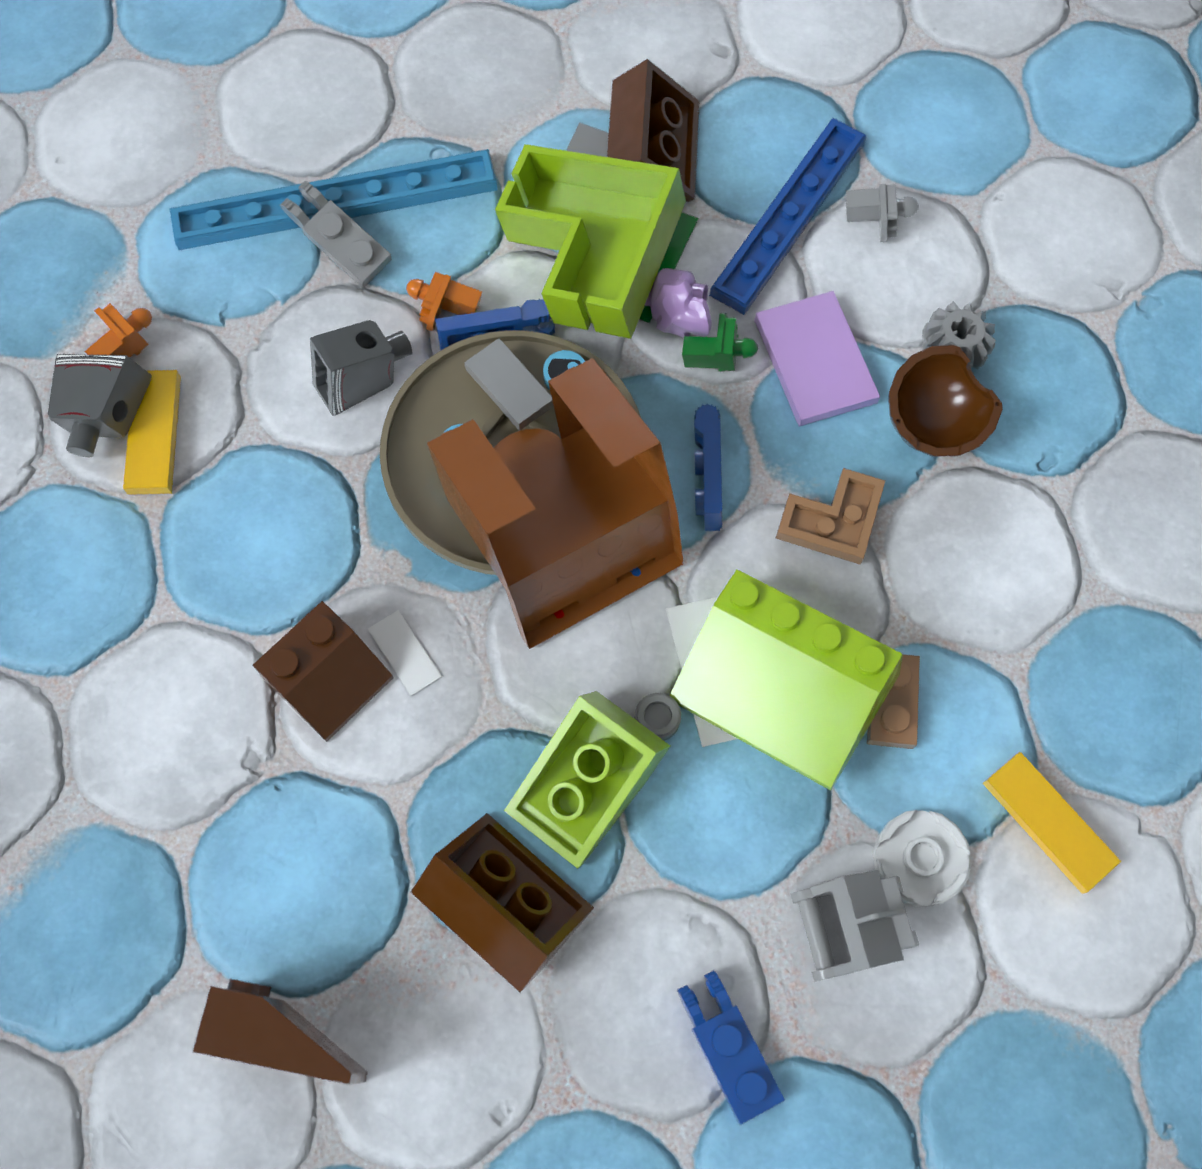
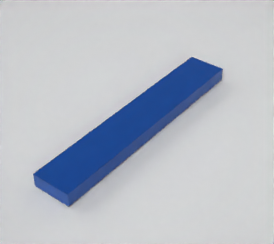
[709,118,867,315]

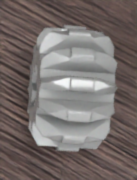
[922,301,996,369]

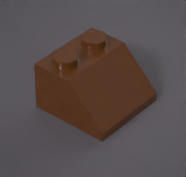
[252,601,394,742]

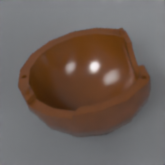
[888,345,1003,457]

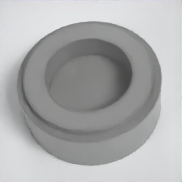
[634,693,681,741]

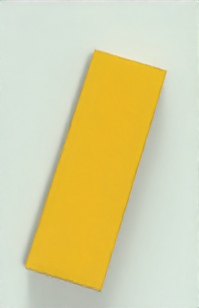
[123,370,181,495]
[982,752,1121,894]

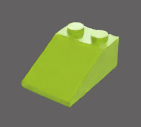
[504,691,671,869]

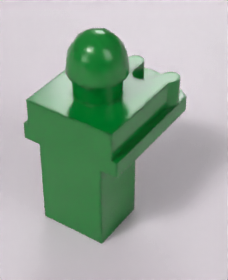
[682,313,758,372]

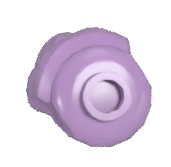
[645,268,712,338]

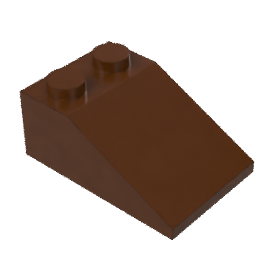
[192,979,367,1084]

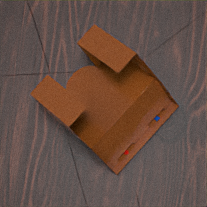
[427,358,683,649]

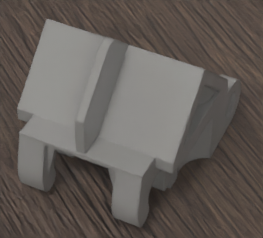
[791,870,920,982]

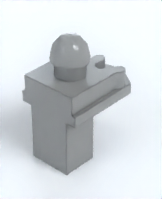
[846,184,919,242]

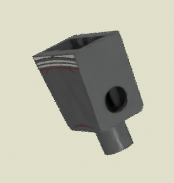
[310,320,412,416]
[48,354,152,458]

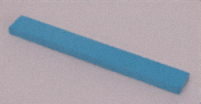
[169,149,498,250]

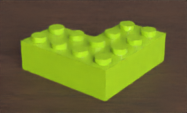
[495,144,686,339]

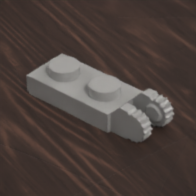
[280,181,392,288]

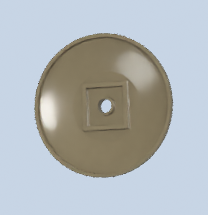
[380,331,640,575]

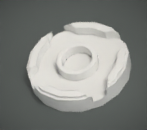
[873,810,971,907]

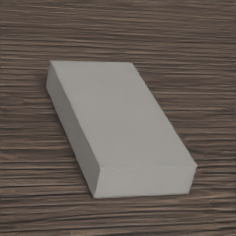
[464,338,554,431]

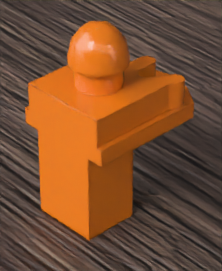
[406,271,482,331]
[84,303,152,358]

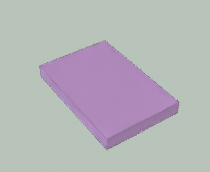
[754,291,880,426]

